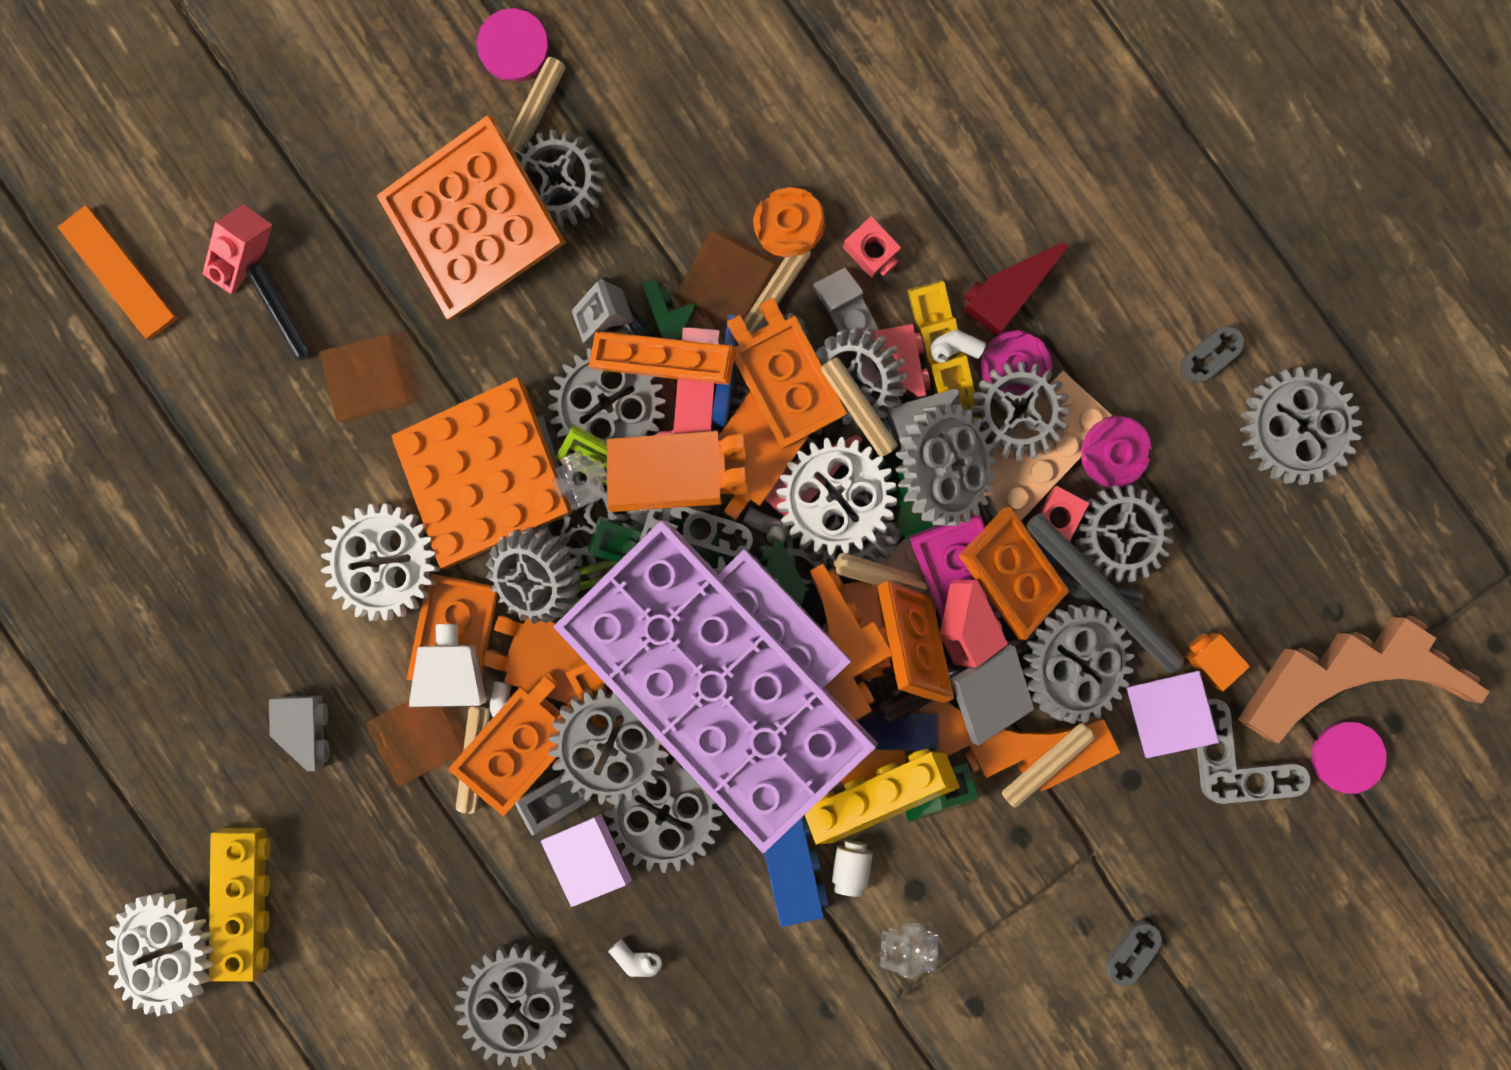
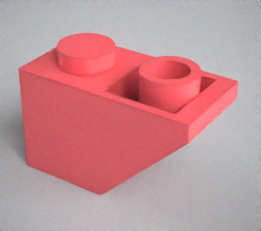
[202,204,272,294]
[873,324,930,400]
[940,580,1008,668]

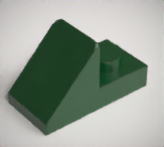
[642,279,697,340]
[588,516,644,562]

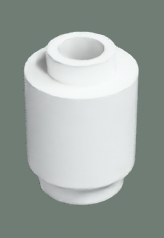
[832,840,873,897]

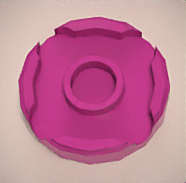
[477,8,549,82]
[979,330,1052,400]
[1081,415,1151,487]
[1311,721,1387,794]

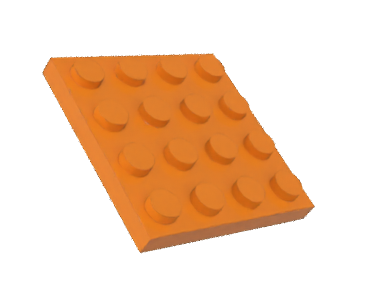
[376,115,566,320]
[391,377,573,569]

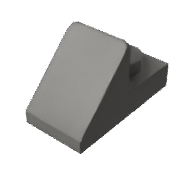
[813,268,879,334]
[572,280,633,344]
[514,774,591,835]

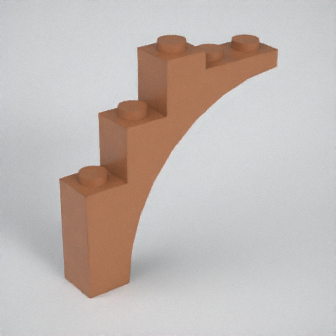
[1238,616,1490,744]

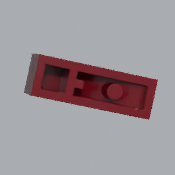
[963,242,1069,337]

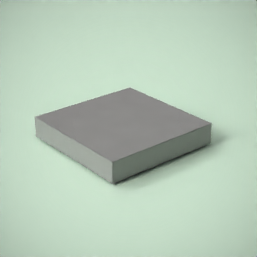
[950,644,1034,745]

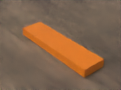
[58,205,178,341]
[589,331,736,385]

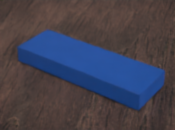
[712,314,738,429]

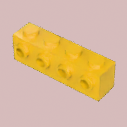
[805,748,960,844]
[209,828,271,982]

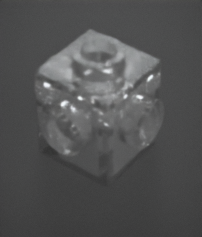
[552,451,607,510]
[879,922,939,979]

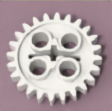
[777,437,897,558]
[321,503,440,621]
[106,892,214,1016]

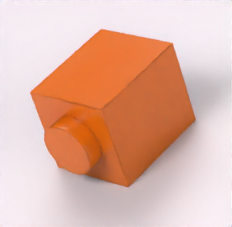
[1184,633,1250,691]

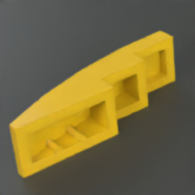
[907,280,981,419]

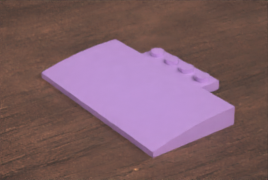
[553,520,878,853]

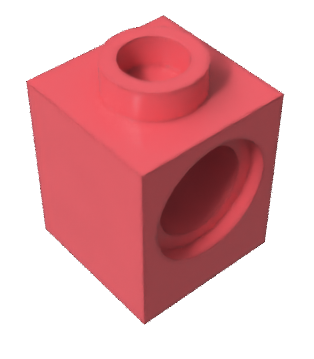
[843,216,901,279]
[1037,486,1089,541]

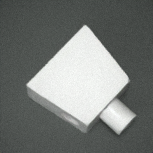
[409,624,486,707]

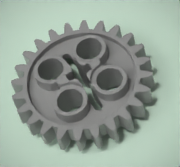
[548,348,666,458]
[1240,367,1362,485]
[896,404,997,526]
[1022,605,1134,724]
[548,684,669,805]
[604,757,723,873]
[455,944,575,1067]

